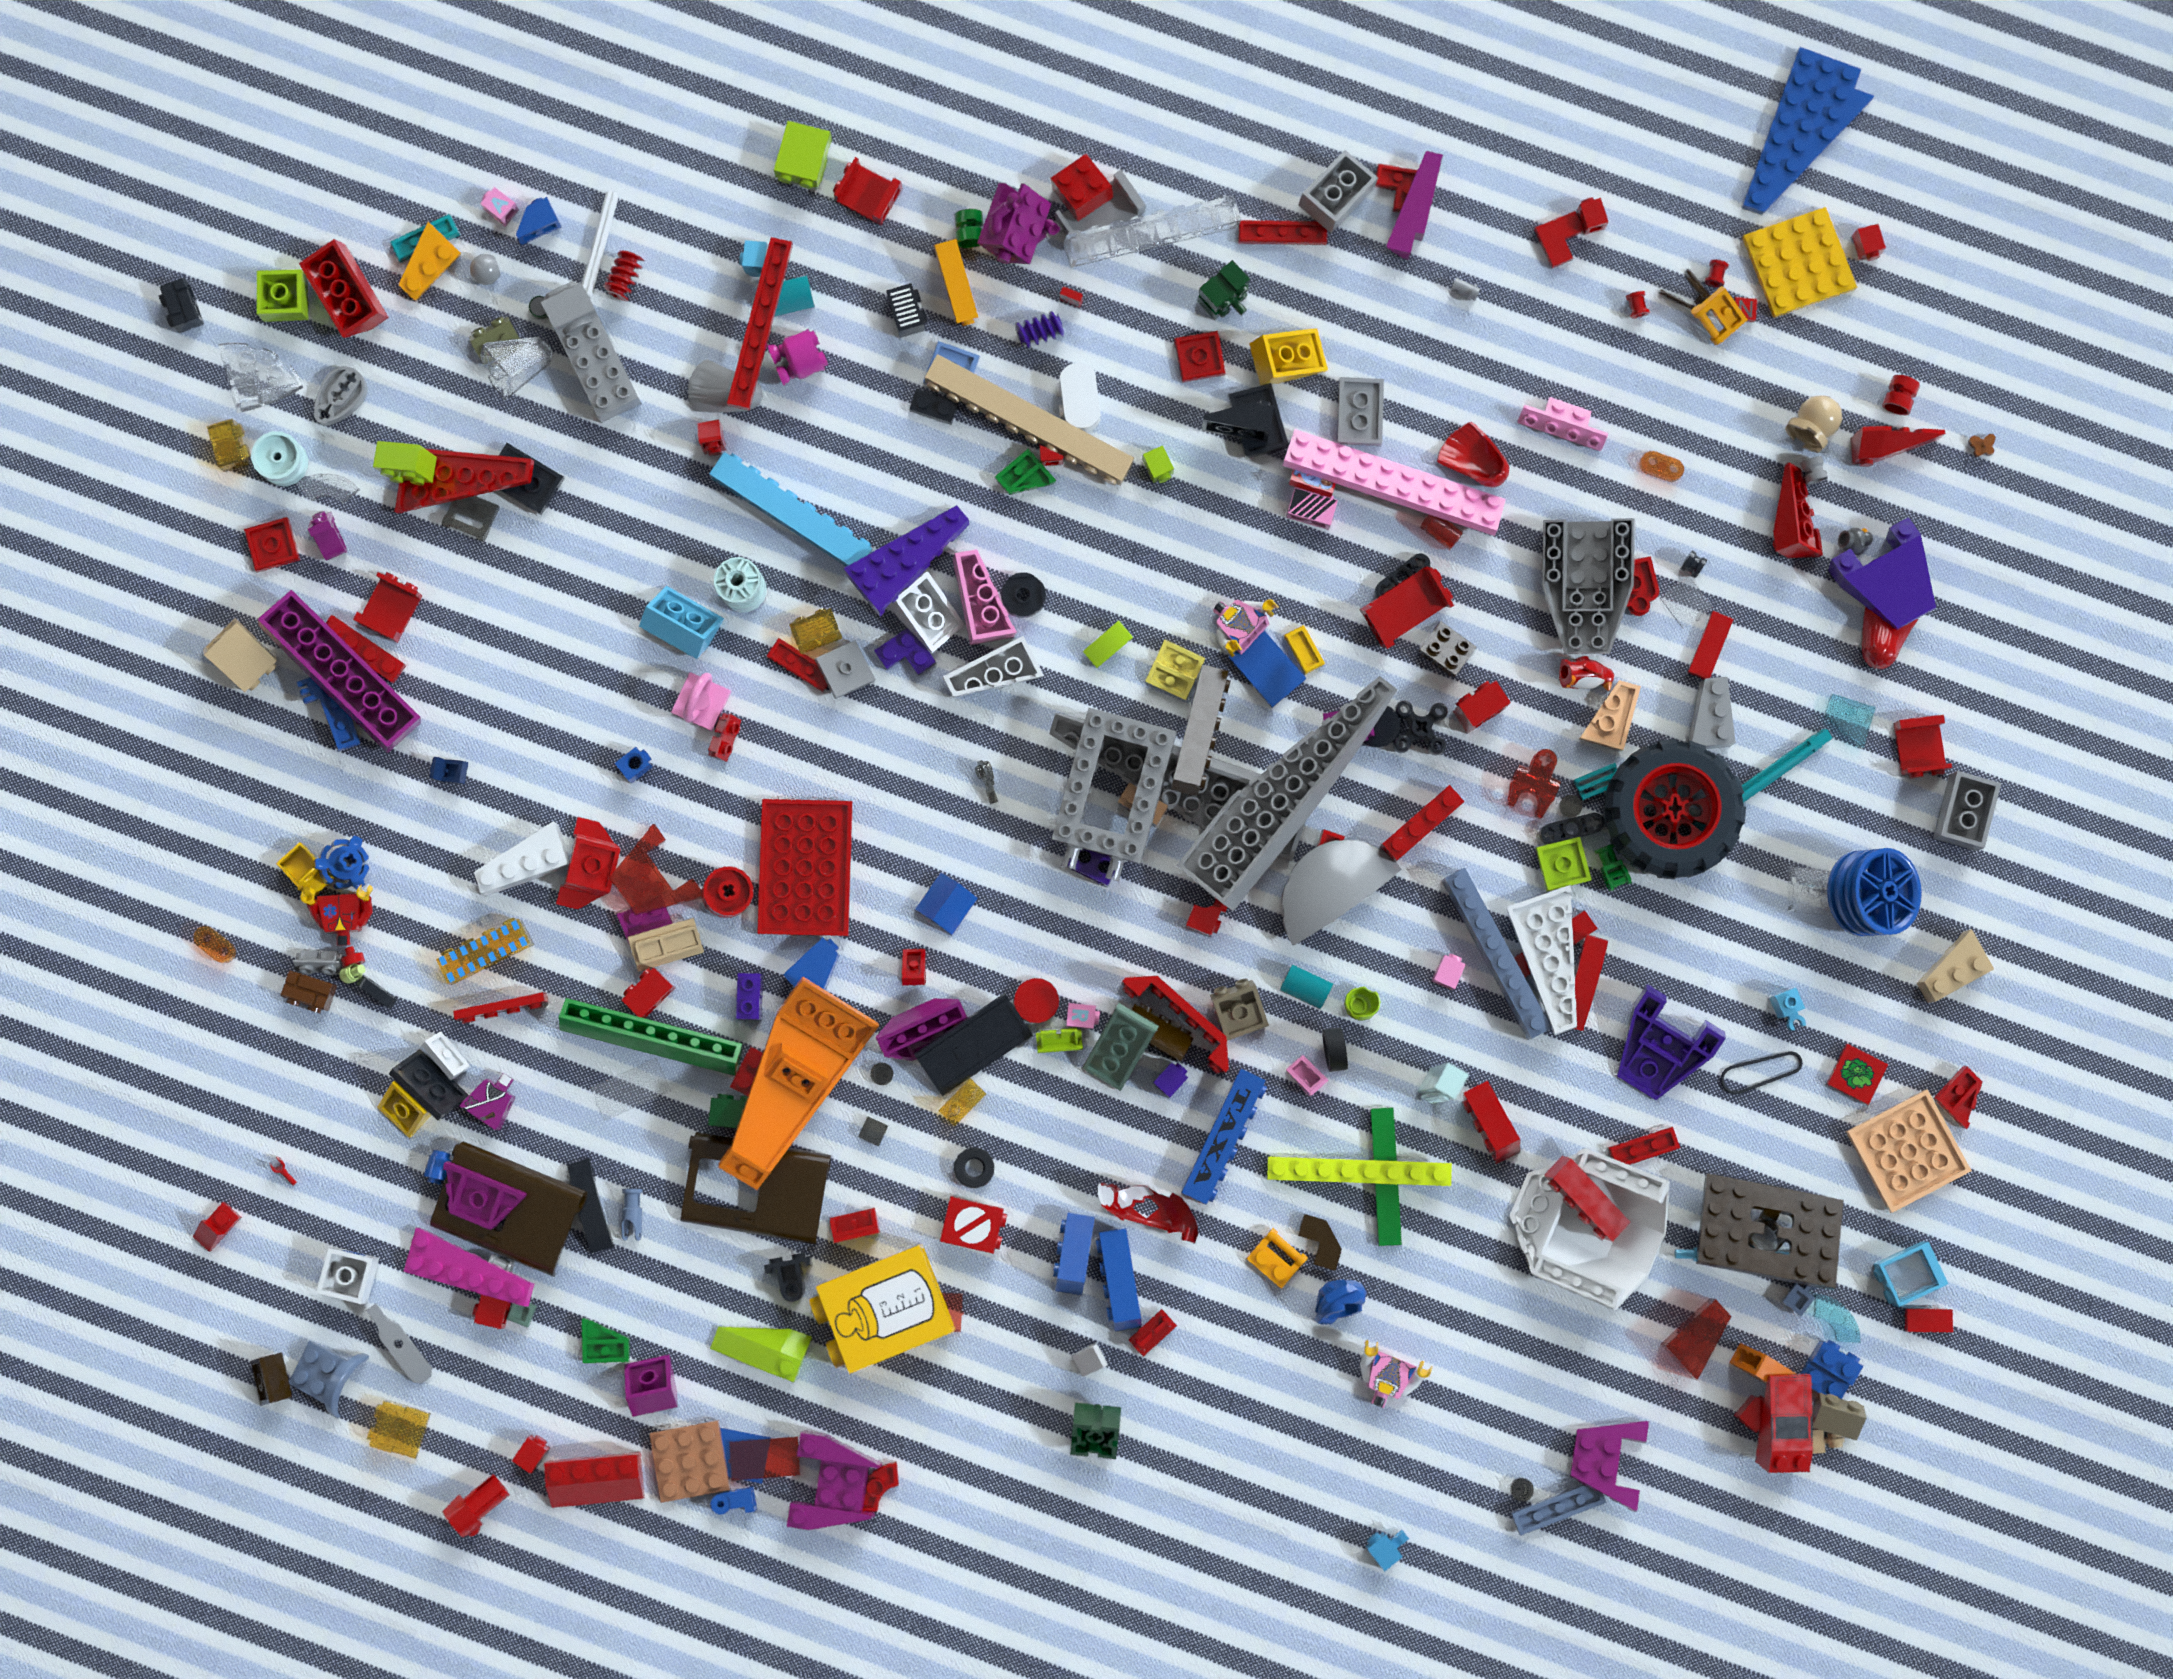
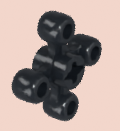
[1393,700,1448,756]

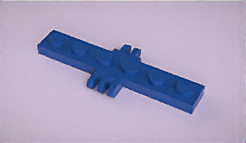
[296,677,360,751]

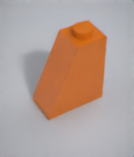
[1729,1343,1796,1384]

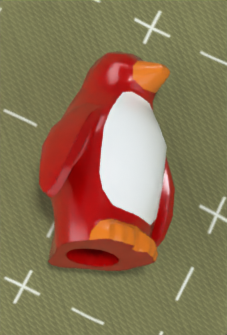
[1559,656,1615,691]

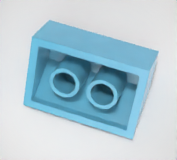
[639,586,724,659]

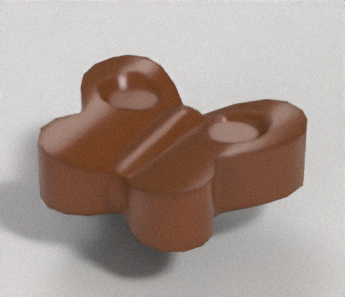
[1968,434,1996,457]

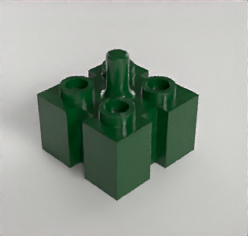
[1197,260,1250,320]
[1070,1403,1121,1459]

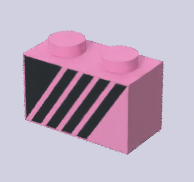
[1286,488,1338,530]

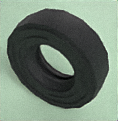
[954,1147,995,1188]

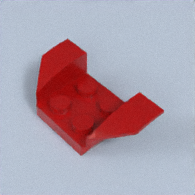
[556,817,621,909]

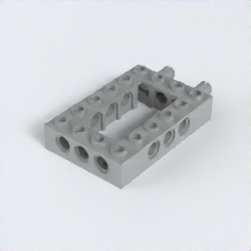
[1052,707,1177,882]

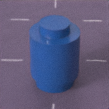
[424,1150,452,1185]

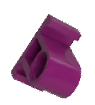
[307,511,348,561]

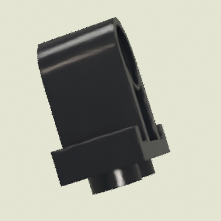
[764,1252,813,1302]

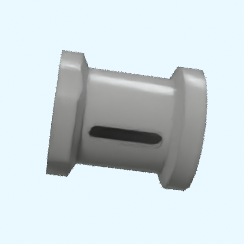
[488,1253,515,1272]

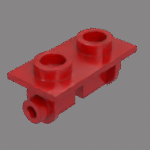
[707,713,742,762]
[1128,1309,1177,1357]

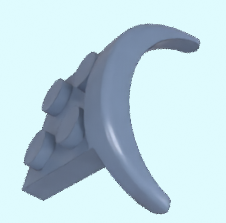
[289,1341,369,1418]

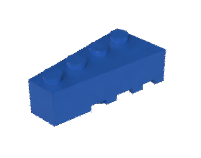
[1096,1228,1142,1332]

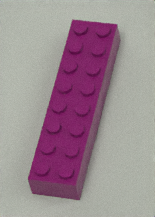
[257,589,421,754]

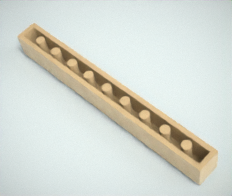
[925,354,1134,486]

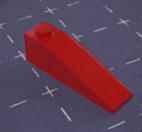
[1851,426,1945,467]
[1773,462,1823,558]

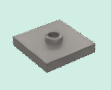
[815,641,876,699]

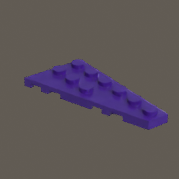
[844,505,970,617]

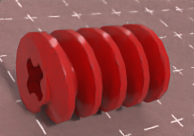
[603,250,645,302]

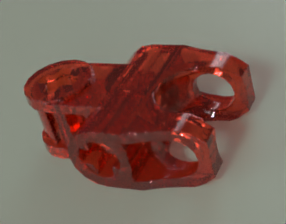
[1506,749,1561,819]

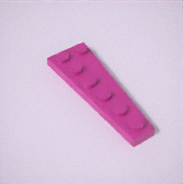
[403,1227,535,1307]

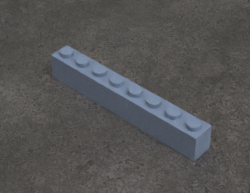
[1441,867,1552,1040]

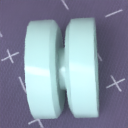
[251,431,308,486]

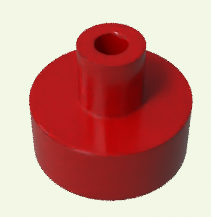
[341,946,366,968]

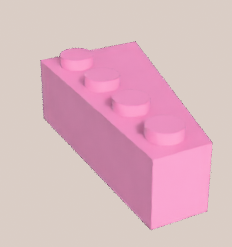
[953,549,1017,645]

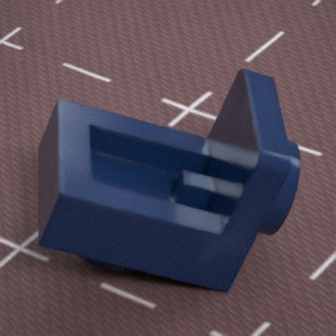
[430,757,469,784]

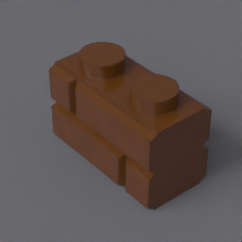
[280,970,337,1013]

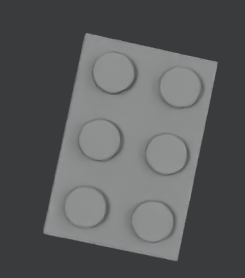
[1337,377,1384,446]

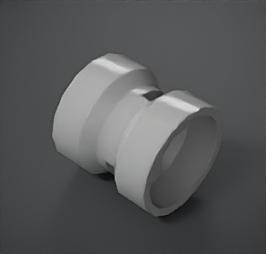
[1800,456,1828,485]

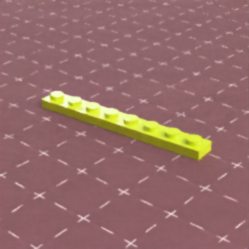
[1267,1157,1452,1186]

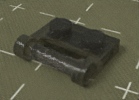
[442,496,500,542]

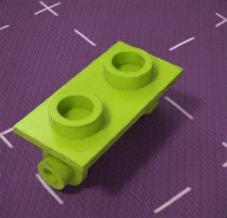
[1036,1027,1083,1053]

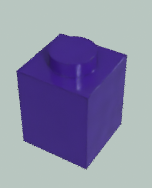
[1153,1062,1188,1098]

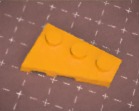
[398,222,461,301]

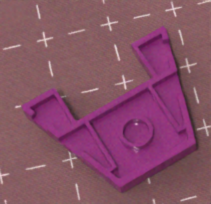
[1570,1421,1649,1512]

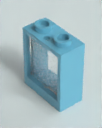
[1873,1241,1949,1307]

